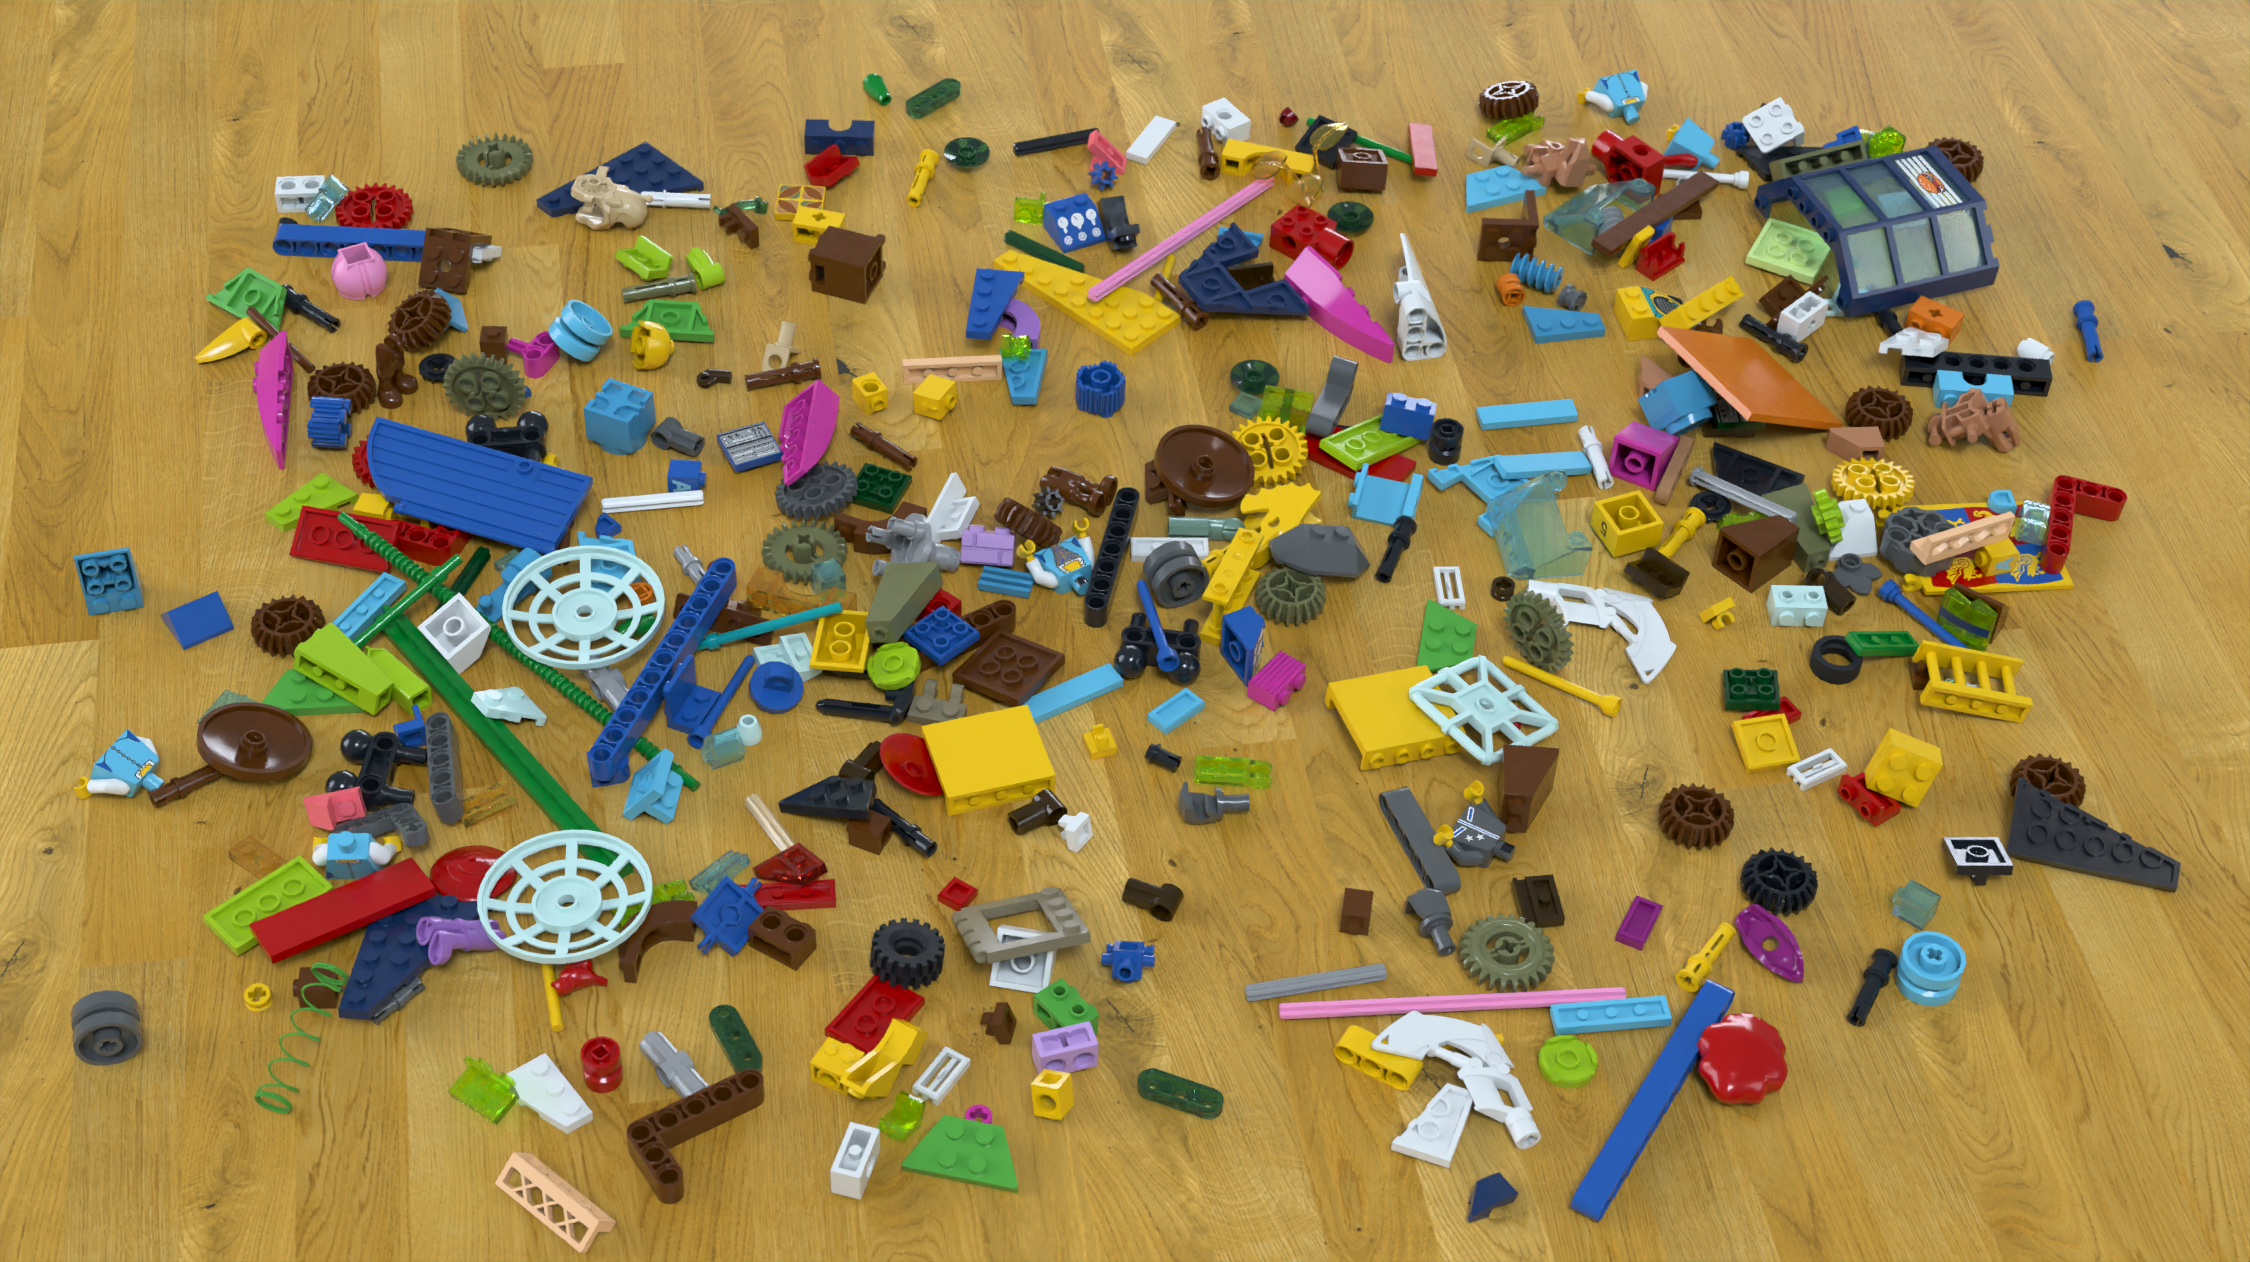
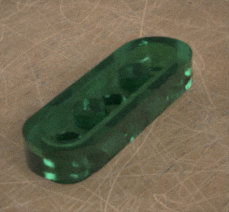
[906,78,961,119]
[709,1005,763,1074]
[1137,1068,1224,1119]

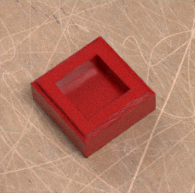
[938,877,978,911]

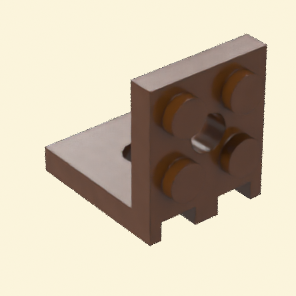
[1477,190,1539,262]
[418,227,492,294]

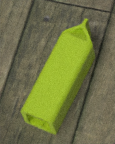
[365,646,433,716]

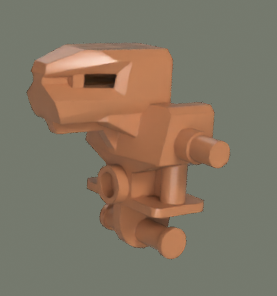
[1523,138,1596,187]
[1927,388,2020,452]

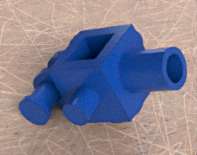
[1102,941,1155,982]

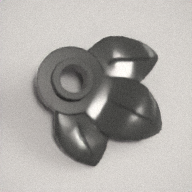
[1833,553,1882,595]

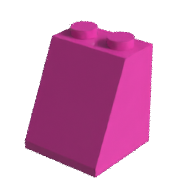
[1609,421,1680,491]

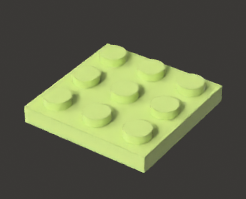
[1745,217,1832,285]

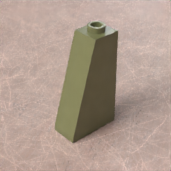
[1757,483,1831,573]
[865,562,943,643]

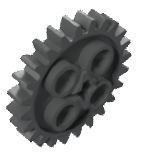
[775,461,859,521]

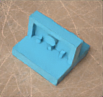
[622,748,683,824]

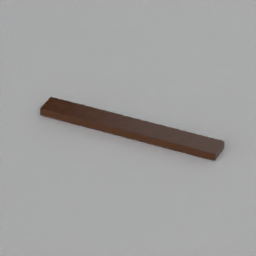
[1591,170,1719,257]

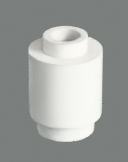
[2016,338,2055,365]

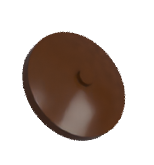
[1154,424,1255,508]
[196,702,312,782]

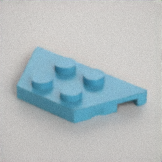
[1466,165,1547,213]
[577,531,641,594]

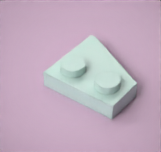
[471,687,547,726]

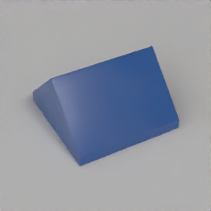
[161,591,234,650]

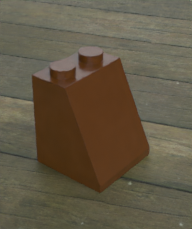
[1712,515,1800,593]
[1497,744,1559,833]

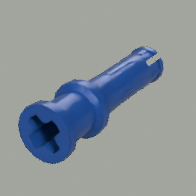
[2073,300,2104,363]

